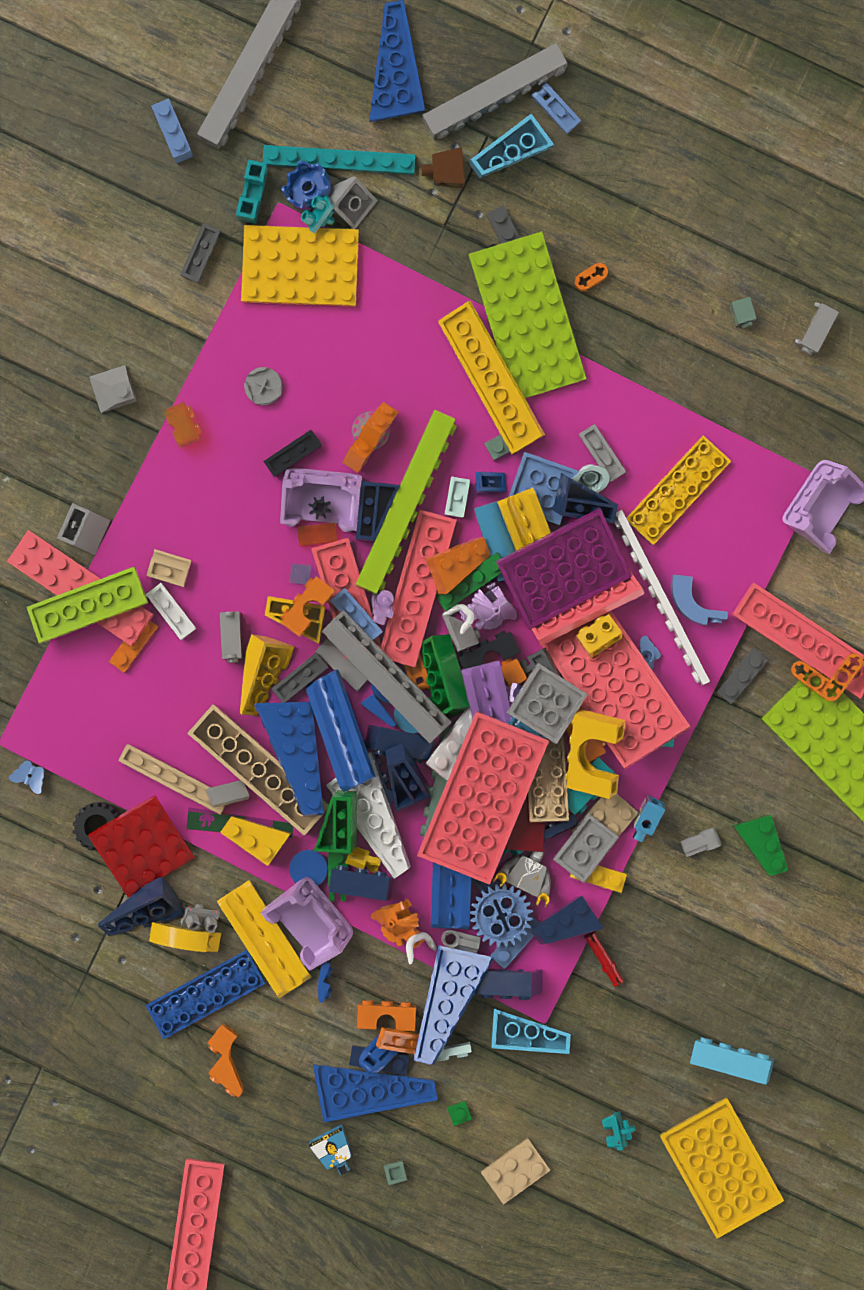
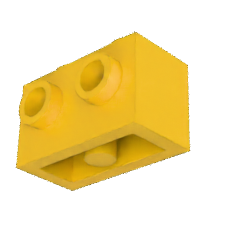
[577,614,623,659]

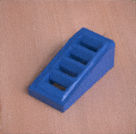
[361,694,396,727]

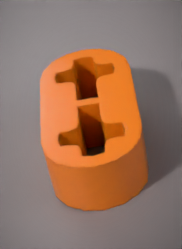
[574,263,608,292]

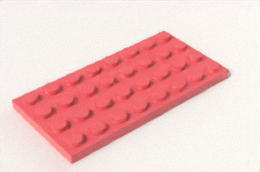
[541,611,690,770]
[417,711,549,885]

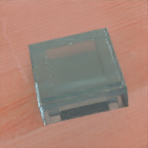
[289,563,311,585]

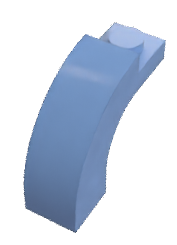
[670,575,728,626]

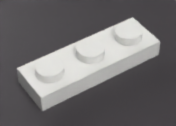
[146,583,197,640]

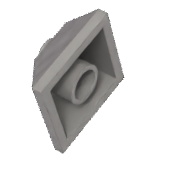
[328,176,378,229]
[89,365,137,413]
[443,614,481,653]

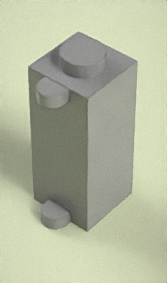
[794,302,839,356]
[220,611,243,663]

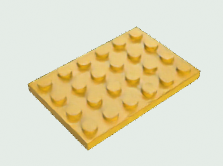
[241,225,359,307]
[659,1097,784,1239]

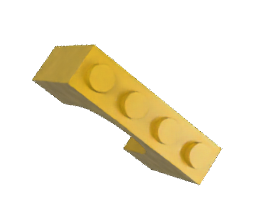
[565,710,625,799]

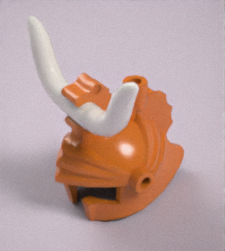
[370,898,437,964]

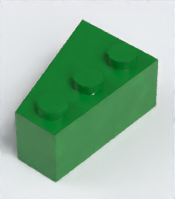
[313,790,357,854]
[731,814,789,876]

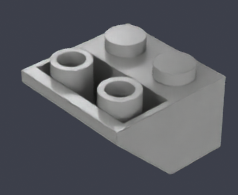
[57,503,111,555]

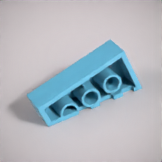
[468,114,554,178]
[491,1009,571,1054]
[690,1037,775,1085]

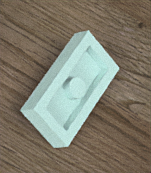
[445,477,470,518]
[438,1042,472,1061]

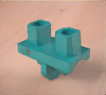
[301,195,335,233]
[602,1111,636,1151]

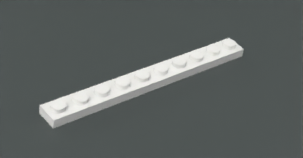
[614,510,710,685]

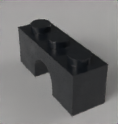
[458,630,520,669]

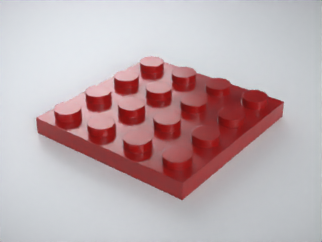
[88,795,195,898]

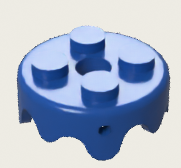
[281,161,331,210]

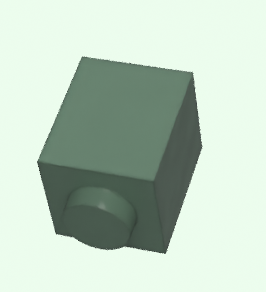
[729,297,757,329]

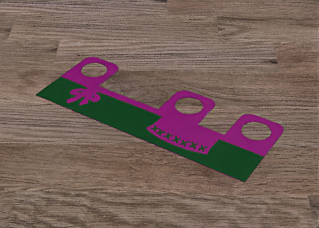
[187,807,293,838]

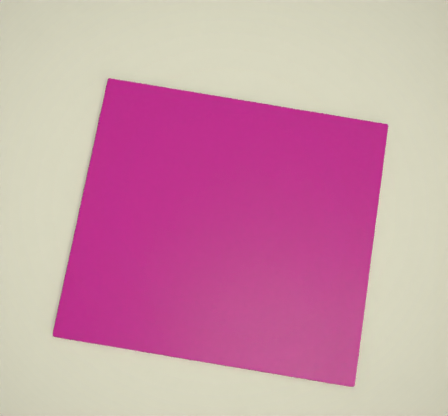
[0,203,811,1024]

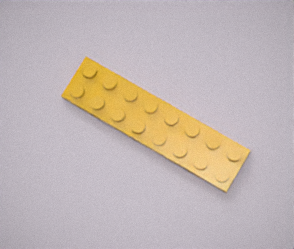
[438,301,545,454]

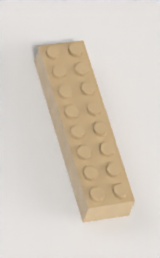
[187,704,329,836]

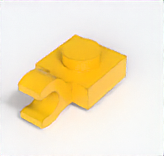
[346,847,381,873]

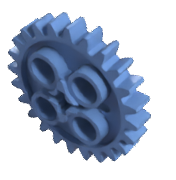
[470,884,533,947]

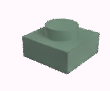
[484,434,510,461]
[384,1160,407,1185]

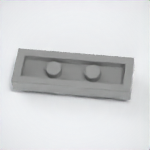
[578,424,626,483]

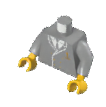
[492,852,551,907]

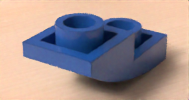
[318,961,333,1003]

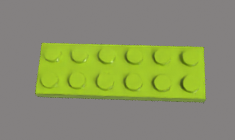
[27,567,148,644]

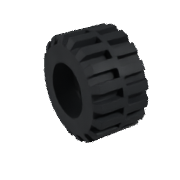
[73,802,120,851]

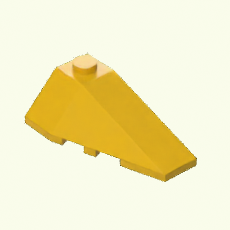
[240,634,294,716]

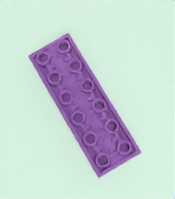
[461,661,512,723]

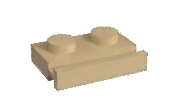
[146,549,192,587]

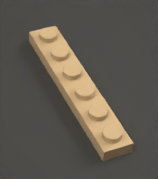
[118,744,226,815]

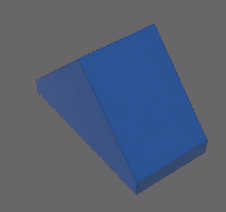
[475,472,506,494]

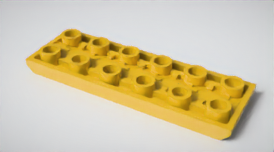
[626,435,731,545]
[497,487,551,551]
[217,880,312,998]

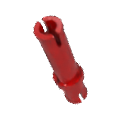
[584,931,624,987]

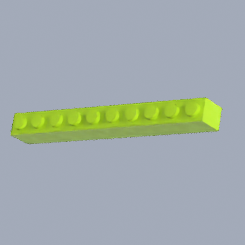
[356,410,457,595]

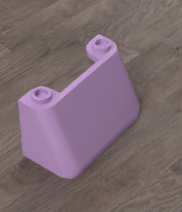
[783,460,864,554]
[280,468,362,532]
[261,877,353,971]

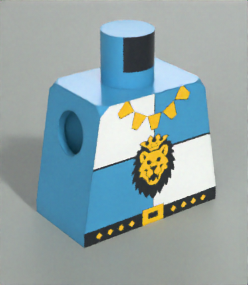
[632,795,666,842]
[308,1124,352,1175]

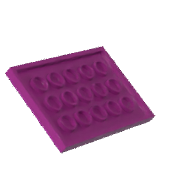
[496,508,632,630]

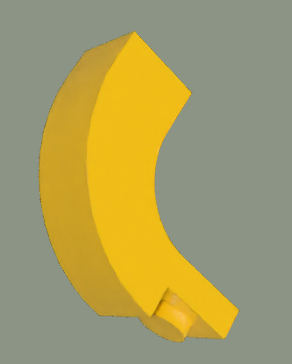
[149,922,221,952]

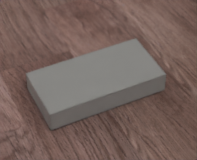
[206,780,250,808]

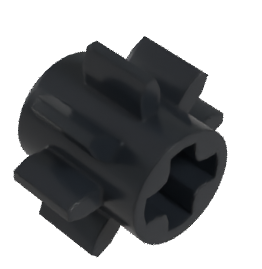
[308,496,332,520]

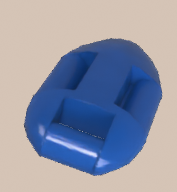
[359,1028,398,1074]

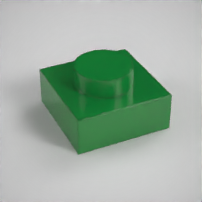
[447,1100,472,1126]

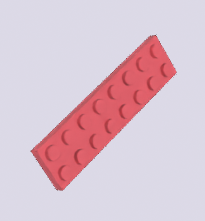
[380,510,456,668]
[7,530,154,646]
[732,583,864,699]
[167,1158,225,1290]

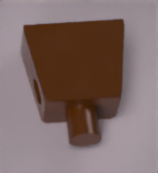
[421,147,465,188]

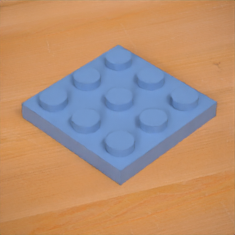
[509,452,579,525]

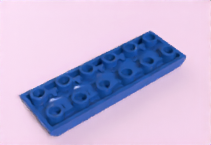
[306,669,376,792]
[431,862,471,929]
[145,950,266,1040]

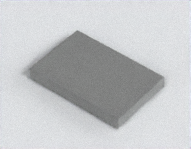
[315,638,368,691]
[553,813,619,883]

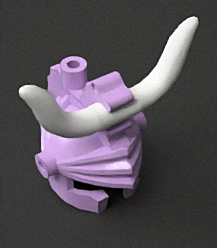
[442,583,517,634]

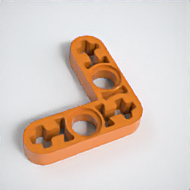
[791,653,863,702]

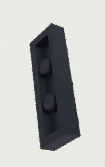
[264,430,322,478]

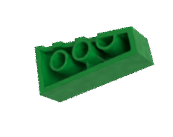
[421,634,470,719]

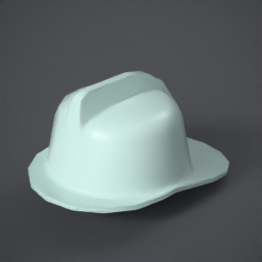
[572,464,609,492]

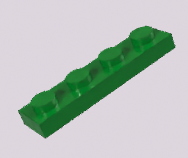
[435,552,502,611]

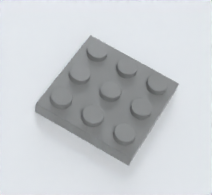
[506,663,588,744]

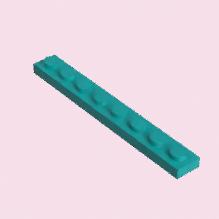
[263,145,415,175]

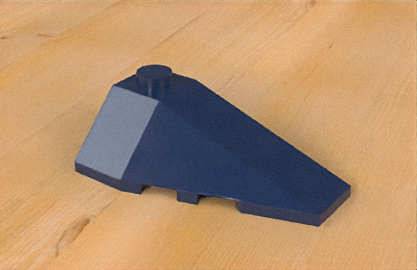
[98,877,184,936]

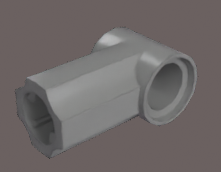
[680,827,722,857]
[441,929,481,954]

